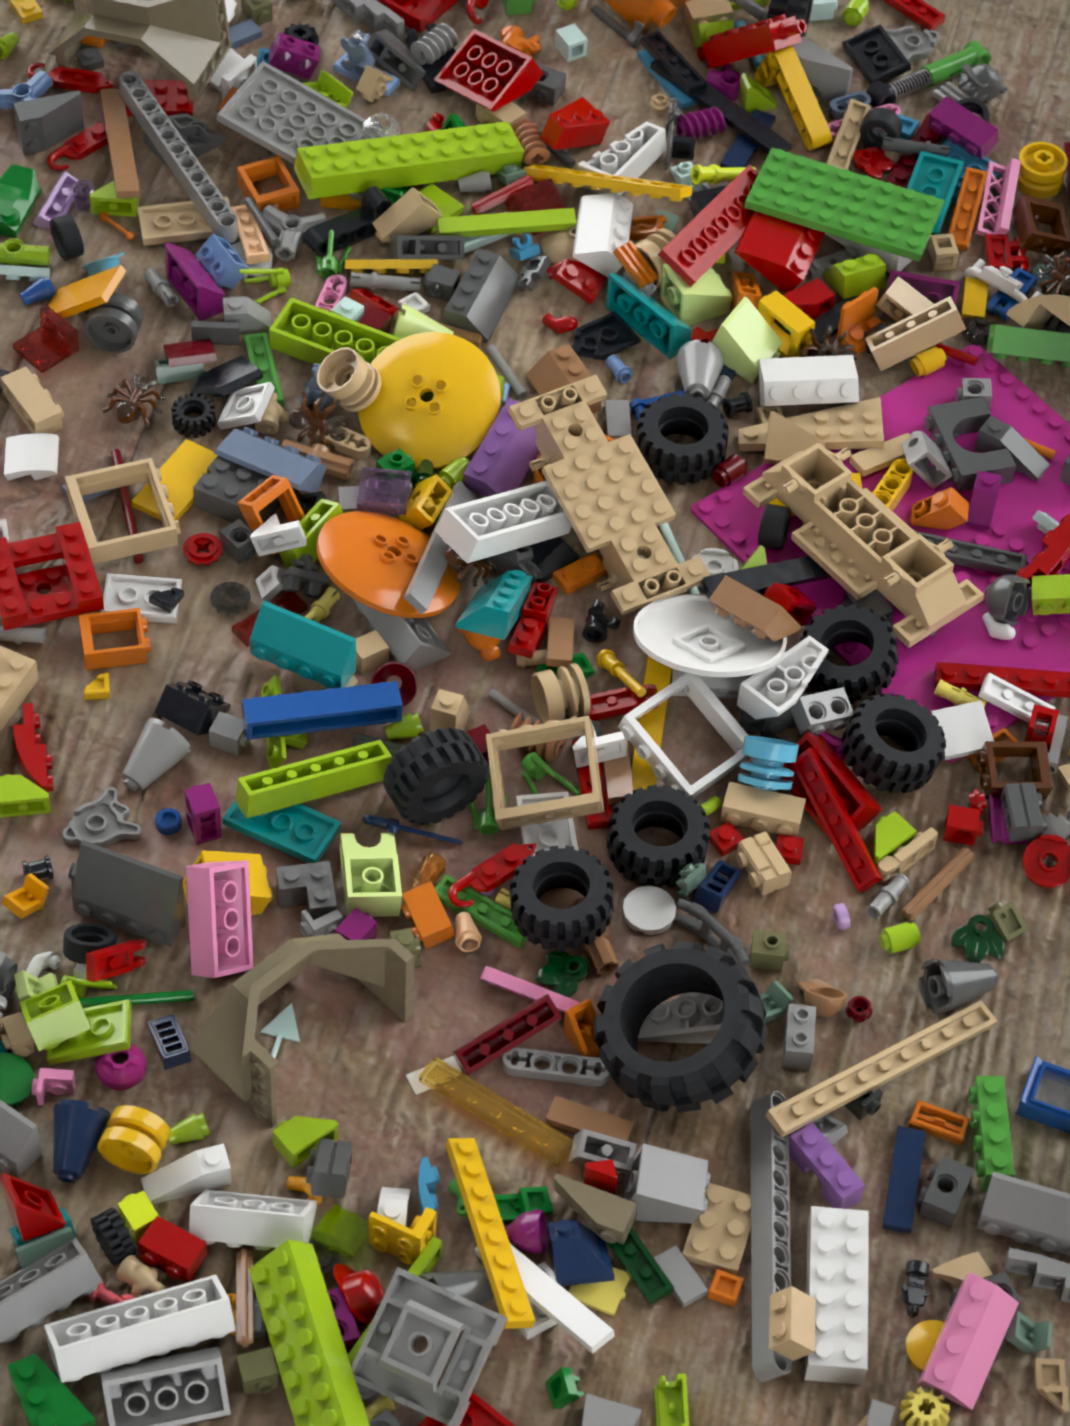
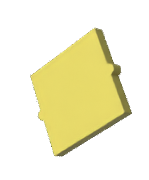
[569,1267,630,1316]

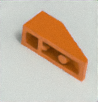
[731,270,762,312]

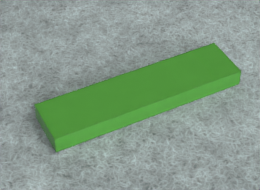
[243,332,284,407]
[434,874,528,948]

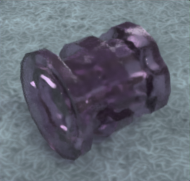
[72,180,95,211]

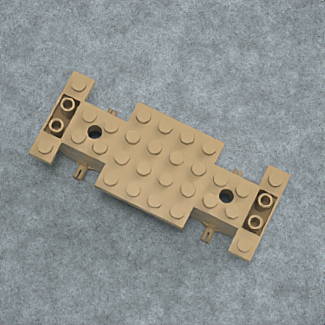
[508,375,711,615]
[742,443,984,648]

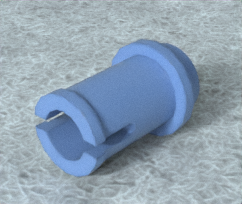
[605,355,632,383]

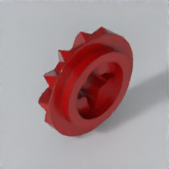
[183,533,223,567]

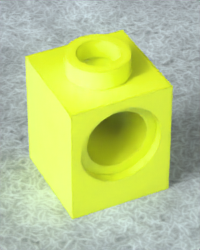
[117,1191,159,1244]

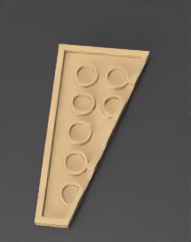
[738,397,884,451]

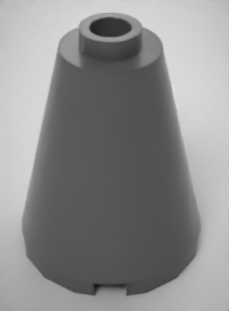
[919,959,998,1014]
[418,1269,494,1305]

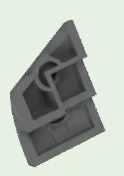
[144,114,227,166]

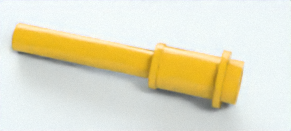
[597,649,646,697]

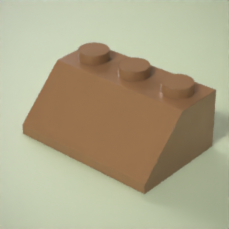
[526,344,602,414]
[709,575,801,642]

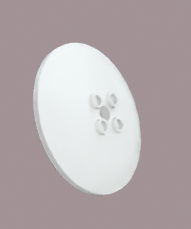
[633,594,787,677]

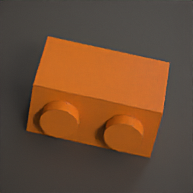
[401,881,455,949]

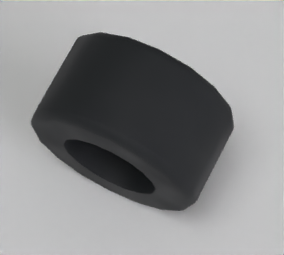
[859,107,903,149]
[758,504,791,551]

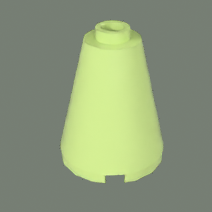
[392,303,453,339]

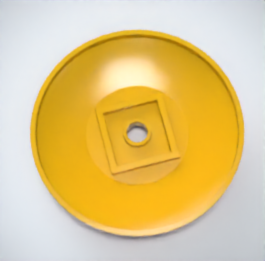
[358,332,501,470]

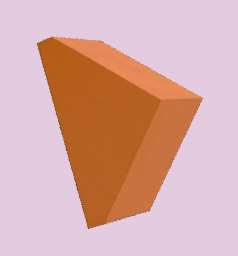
[563,999,600,1057]

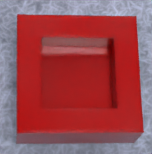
[709,821,744,857]
[776,834,804,865]

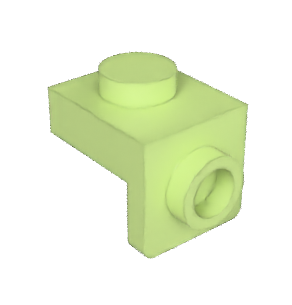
[14,970,58,1000]

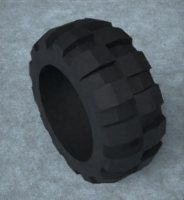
[594,941,768,1113]

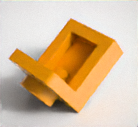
[2,873,49,919]

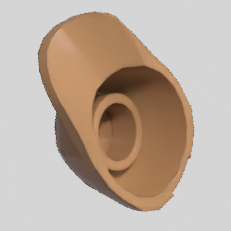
[795,979,848,1017]

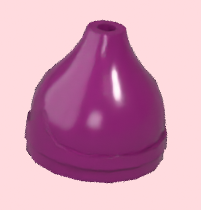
[504,1209,547,1254]

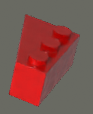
[540,97,610,150]

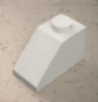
[377,1187,410,1226]

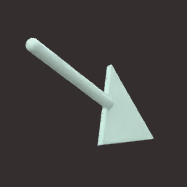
[260,1003,300,1058]

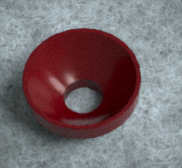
[371,661,418,706]

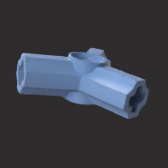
[0,70,53,109]

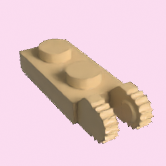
[877,827,938,884]

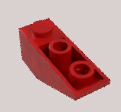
[774,278,835,322]

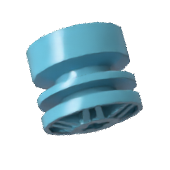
[738,736,799,791]

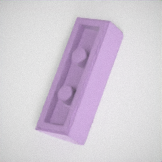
[32,171,83,229]

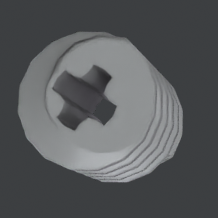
[410,23,458,65]

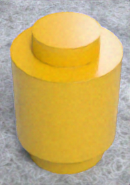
[910,346,947,377]

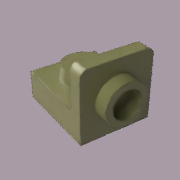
[985,901,1029,943]

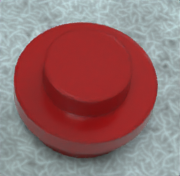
[968,789,987,815]

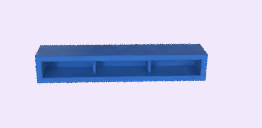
[242,681,403,740]

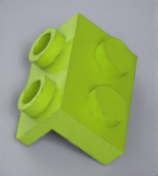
[302,70,353,109]

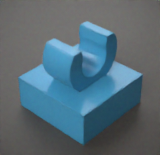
[509,233,541,261]

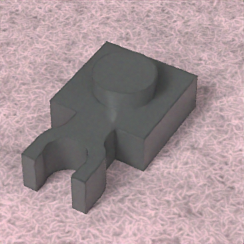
[516,256,551,292]

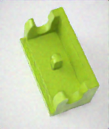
[654,1374,689,1426]

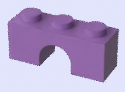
[789,1122,865,1209]

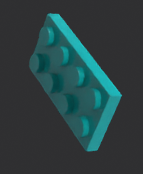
[907,151,964,235]
[222,801,341,863]

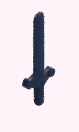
[362,814,463,844]

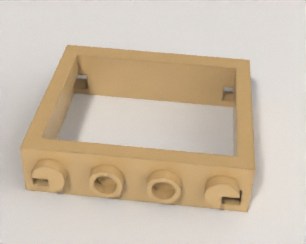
[65,458,181,564]
[486,716,604,830]

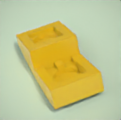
[961,277,988,321]

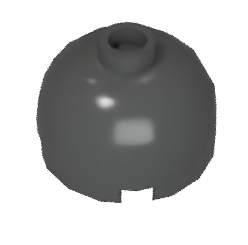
[984,574,1031,626]

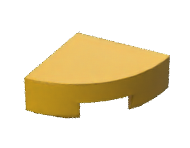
[84,673,110,700]

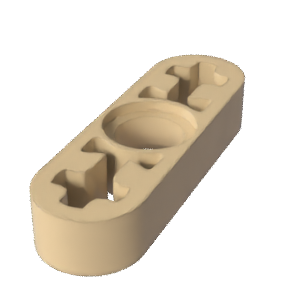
[307,423,371,459]

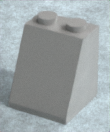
[622,1143,711,1223]

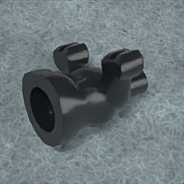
[582,599,621,643]

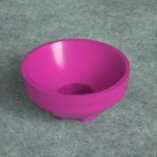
[95,1043,147,1090]

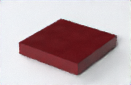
[163,339,217,367]

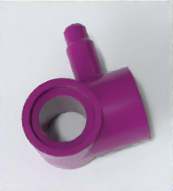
[706,63,741,101]

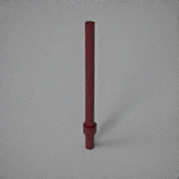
[111,449,144,564]

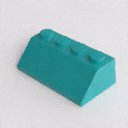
[606,273,692,359]
[455,570,533,640]
[250,601,356,689]

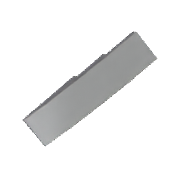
[331,0,404,39]
[1004,1248,1070,1303]

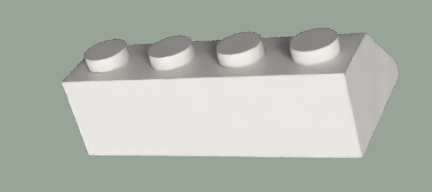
[572,193,633,278]
[758,355,859,407]
[189,1190,317,1250]

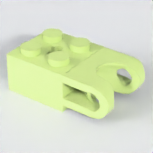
[339,833,402,917]

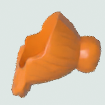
[457,628,501,662]

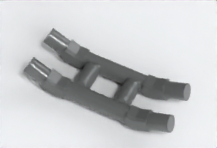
[674,898,750,967]

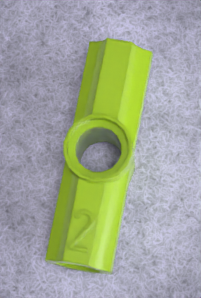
[0,238,51,266]

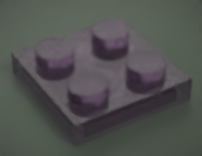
[357,467,412,515]

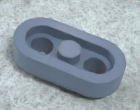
[829,91,871,119]

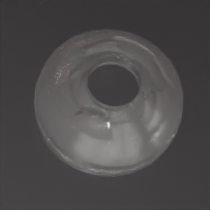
[362,113,403,139]

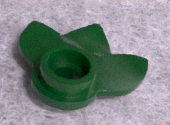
[951,915,1005,963]
[535,950,589,997]

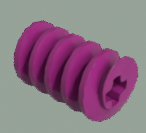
[676,107,726,139]

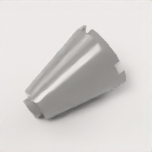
[676,340,724,400]
[122,717,191,792]

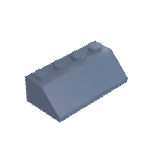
[214,427,327,493]

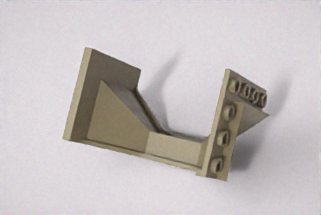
[48,0,232,102]
[189,933,415,1127]

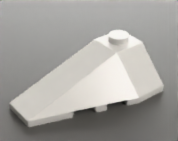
[737,635,829,719]
[638,992,724,1044]

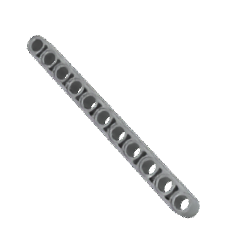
[119,71,238,243]
[750,1091,792,1383]

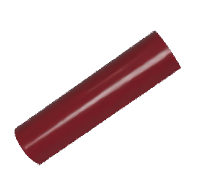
[453,994,562,1076]

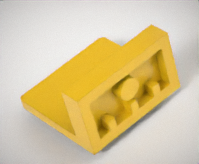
[369,1207,437,1264]

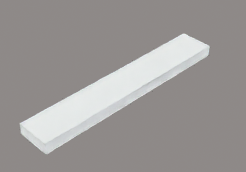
[474,1244,614,1354]

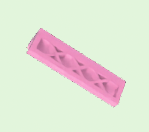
[975,158,1021,237]

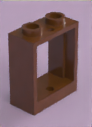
[1013,194,1070,256]
[977,741,1053,800]

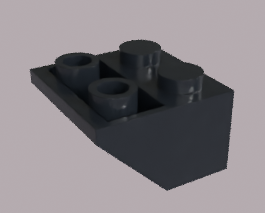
[155,680,231,735]

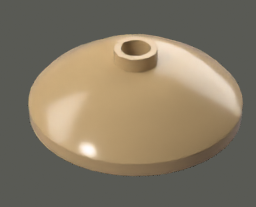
[541,220,580,266]

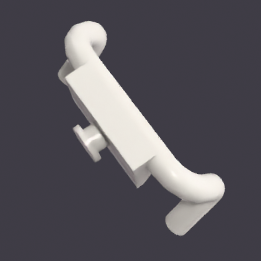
[964,259,1042,303]

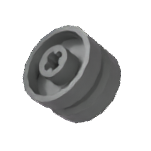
[84,292,144,353]

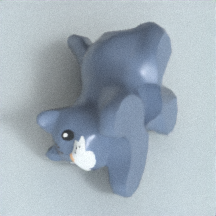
[341,30,378,75]

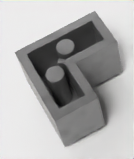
[276,861,337,920]

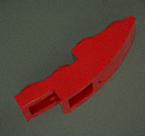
[1015,514,1070,588]
[508,582,559,659]
[13,703,54,793]

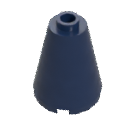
[53,1099,111,1183]

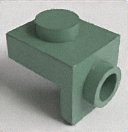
[497,164,530,197]
[760,981,793,1023]
[1006,1310,1053,1354]

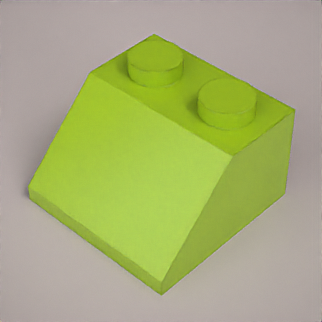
[823,253,886,299]
[19,980,91,1051]

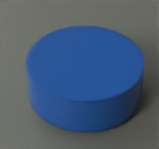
[155,808,182,835]

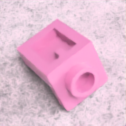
[32,1068,76,1106]

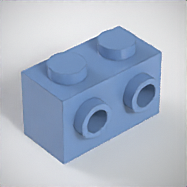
[195,234,249,290]

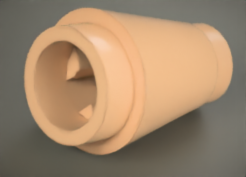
[455,912,482,952]

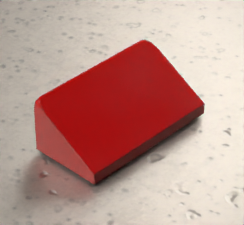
[348,288,399,319]
[583,1159,617,1195]

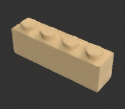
[865,296,966,371]

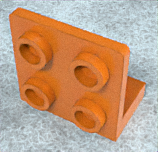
[837,287,888,355]

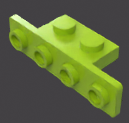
[261,675,307,770]

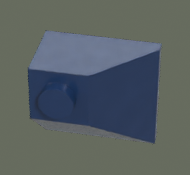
[548,1220,615,1286]

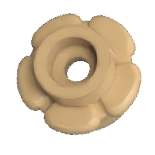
[649,94,670,114]

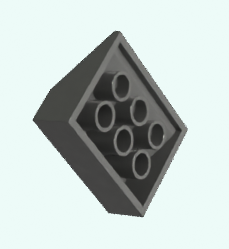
[72,840,186,947]

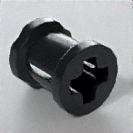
[722,391,753,419]
[22,855,54,879]

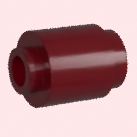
[711,454,748,488]

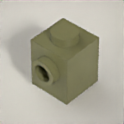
[241,0,273,25]
[749,930,790,971]
[236,1347,280,1395]

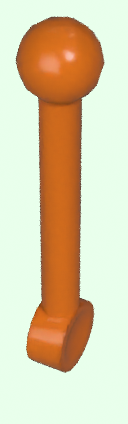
[99,212,134,240]

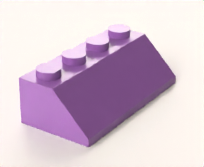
[464,398,539,497]

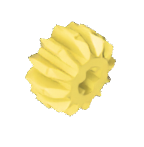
[899,1386,950,1426]

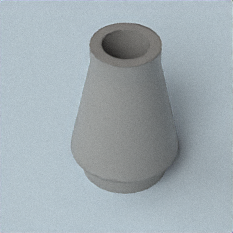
[458,171,492,193]

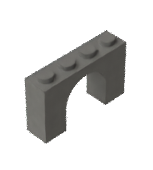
[924,397,1016,492]

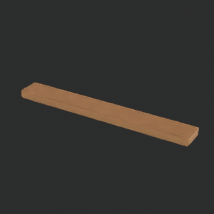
[100,89,140,198]

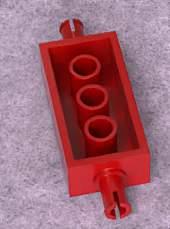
[697,14,807,69]

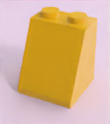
[183,850,273,916]

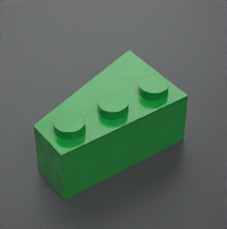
[7,1354,96,1426]

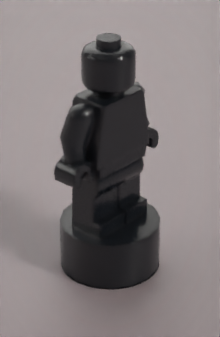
[901,1260,930,1318]

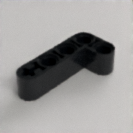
[303,186,392,256]

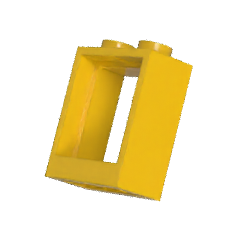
[758,290,815,358]

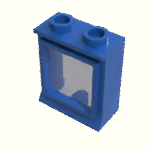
[1016,1056,1070,1134]

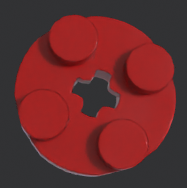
[1022,834,1070,888]

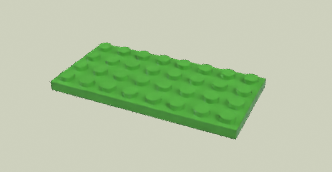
[744,148,945,262]

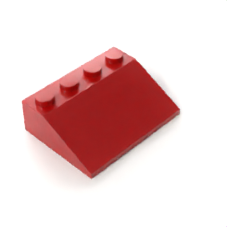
[434,29,544,112]
[734,211,825,293]

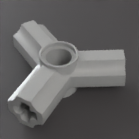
[262,205,327,262]

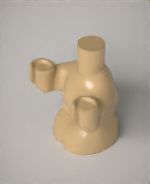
[255,392,290,434]
[117,1255,166,1298]

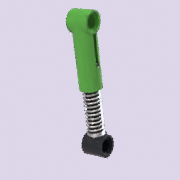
[866,41,992,107]

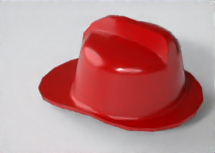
[333,1263,385,1324]

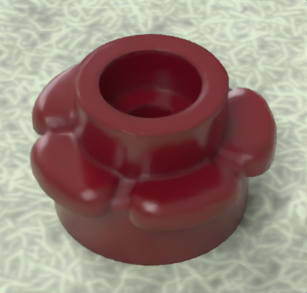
[845,996,873,1022]

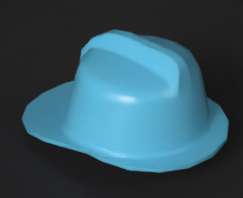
[82,252,125,277]

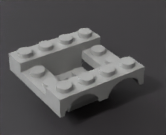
[352,1267,508,1426]

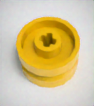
[1016,142,1068,199]
[98,1105,171,1175]

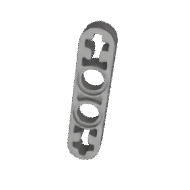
[502,1047,610,1087]

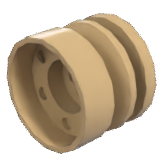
[634,228,676,288]
[317,347,382,412]
[531,663,591,723]

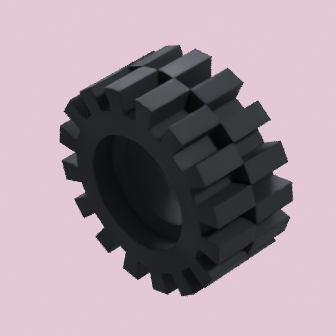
[171,393,216,438]
[90,1208,136,1265]

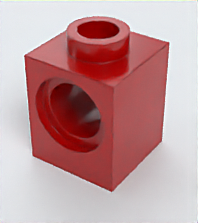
[943,805,984,846]

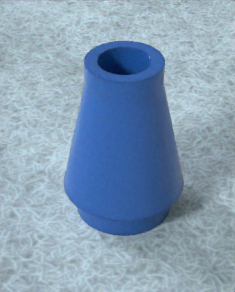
[19,276,56,306]

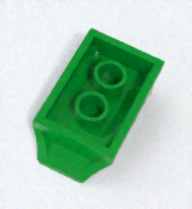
[0,164,41,238]

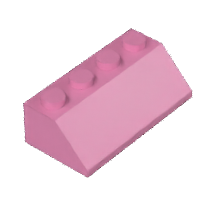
[186,860,254,978]
[918,1272,1019,1411]

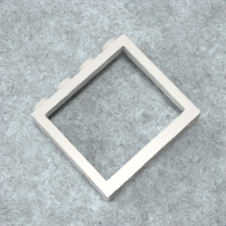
[618,673,752,798]

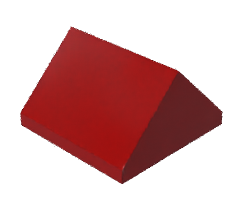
[0,1173,66,1242]

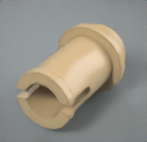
[516,649,547,669]

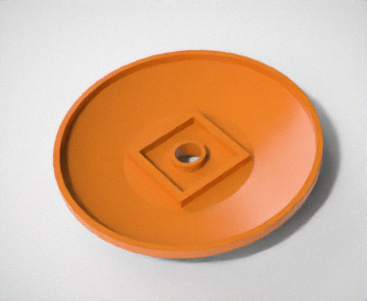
[316,511,460,618]

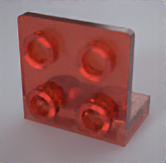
[505,177,567,236]
[12,305,79,373]

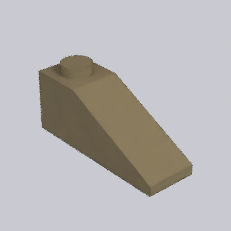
[554,1173,637,1245]

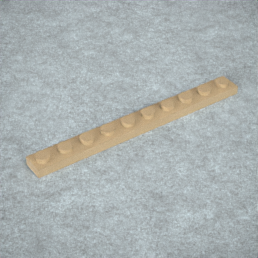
[765,1000,997,1138]

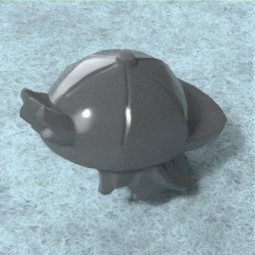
[957,63,1008,103]

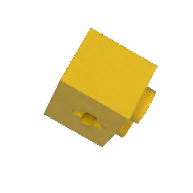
[398,474,453,529]

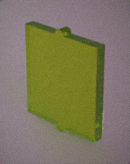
[310,1204,369,1259]

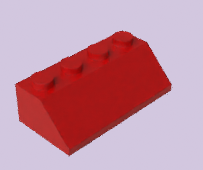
[782,732,882,842]

